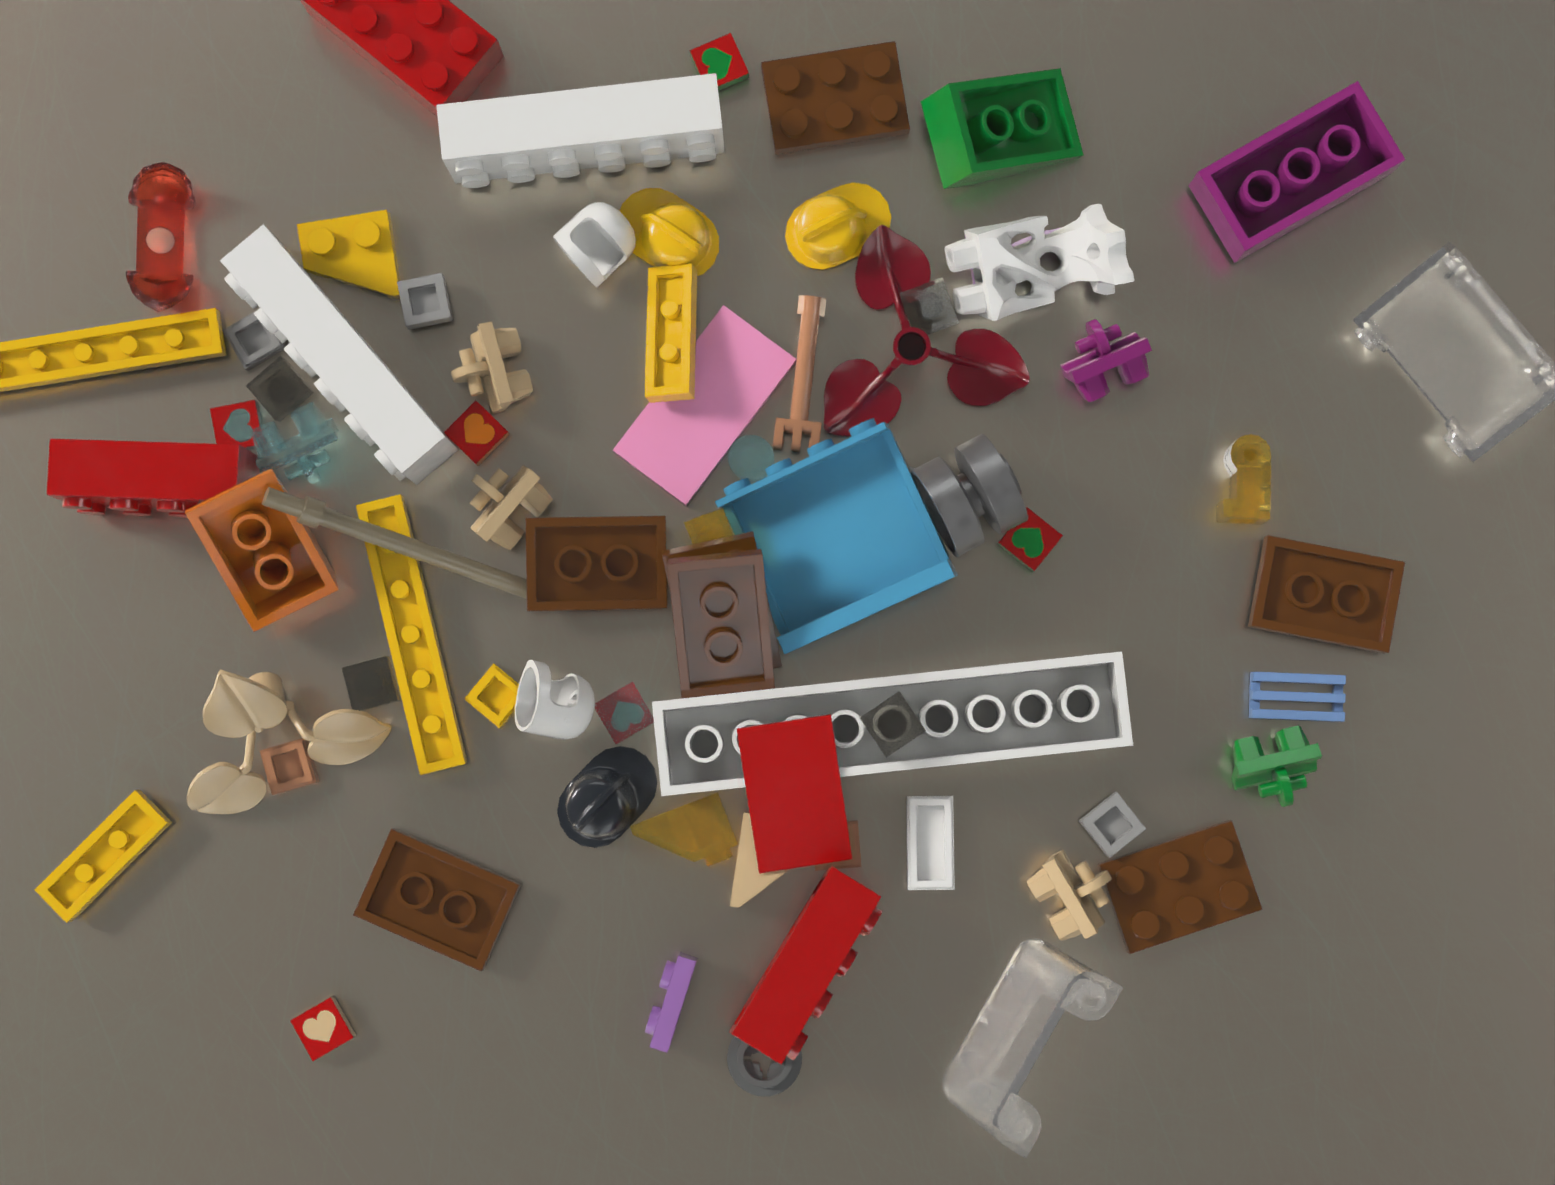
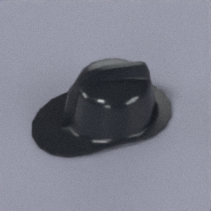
[557,746,657,848]

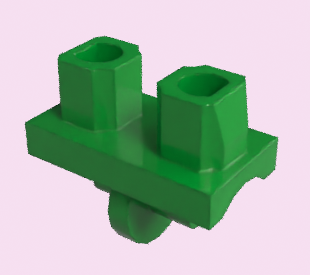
[1231,725,1322,807]

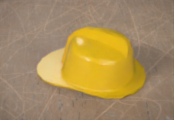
[785,182,891,270]
[619,188,719,276]

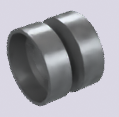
[911,434,1028,557]

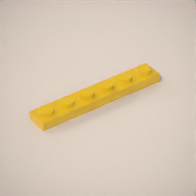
[0,308,227,392]
[356,494,468,775]

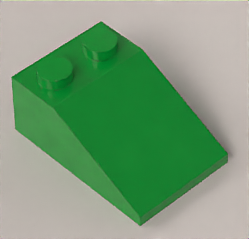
[921,68,1084,189]

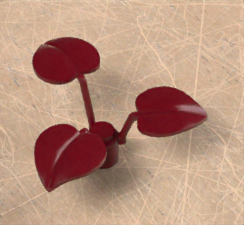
[824,225,1030,436]

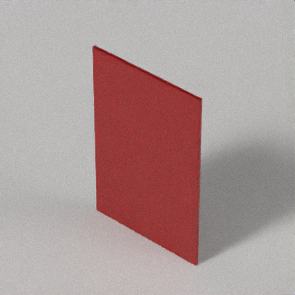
[737,714,852,873]

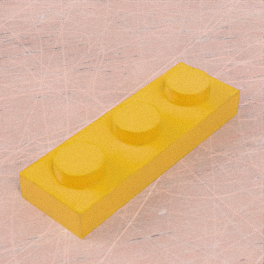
[645,263,697,403]
[34,790,172,923]

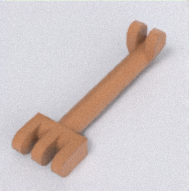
[773,295,826,453]

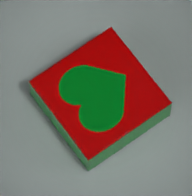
[689,33,749,91]
[997,507,1063,573]

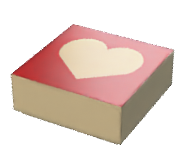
[290,995,356,1061]

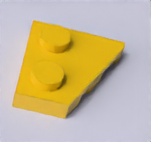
[297,209,400,300]

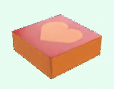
[443,400,510,466]

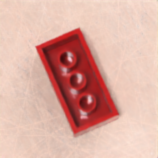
[300,0,504,117]
[47,438,261,518]
[729,866,883,1065]

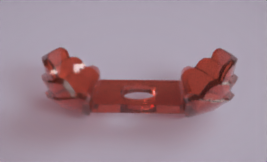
[126,162,196,312]

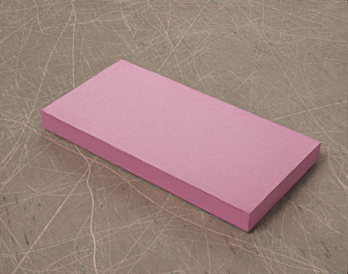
[613,305,796,507]

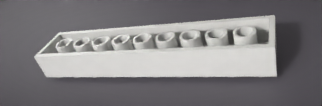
[652,651,1133,796]

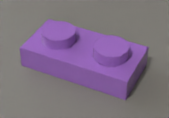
[645,952,698,1053]

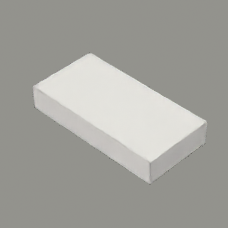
[906,796,955,890]

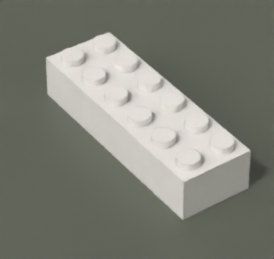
[436,73,725,188]
[220,224,458,485]

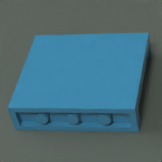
[715,418,958,654]

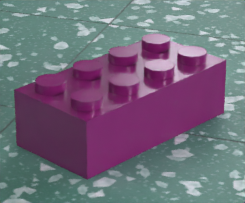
[1188,81,1406,263]

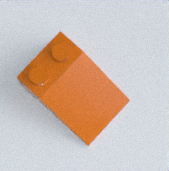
[185,468,339,632]

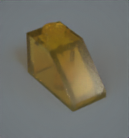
[630,792,739,867]

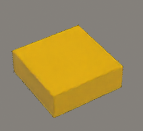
[464,663,519,729]

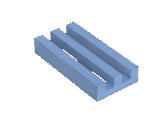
[1249,672,1346,722]

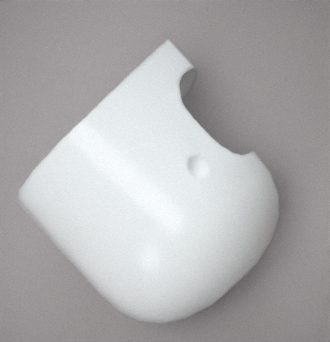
[553,202,636,288]
[515,660,595,740]

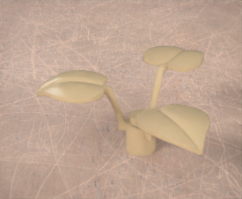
[187,670,391,814]

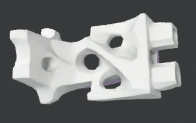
[945,203,1134,321]

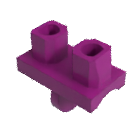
[1060,319,1152,402]

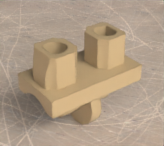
[451,321,533,414]
[470,465,553,550]
[1027,849,1112,941]

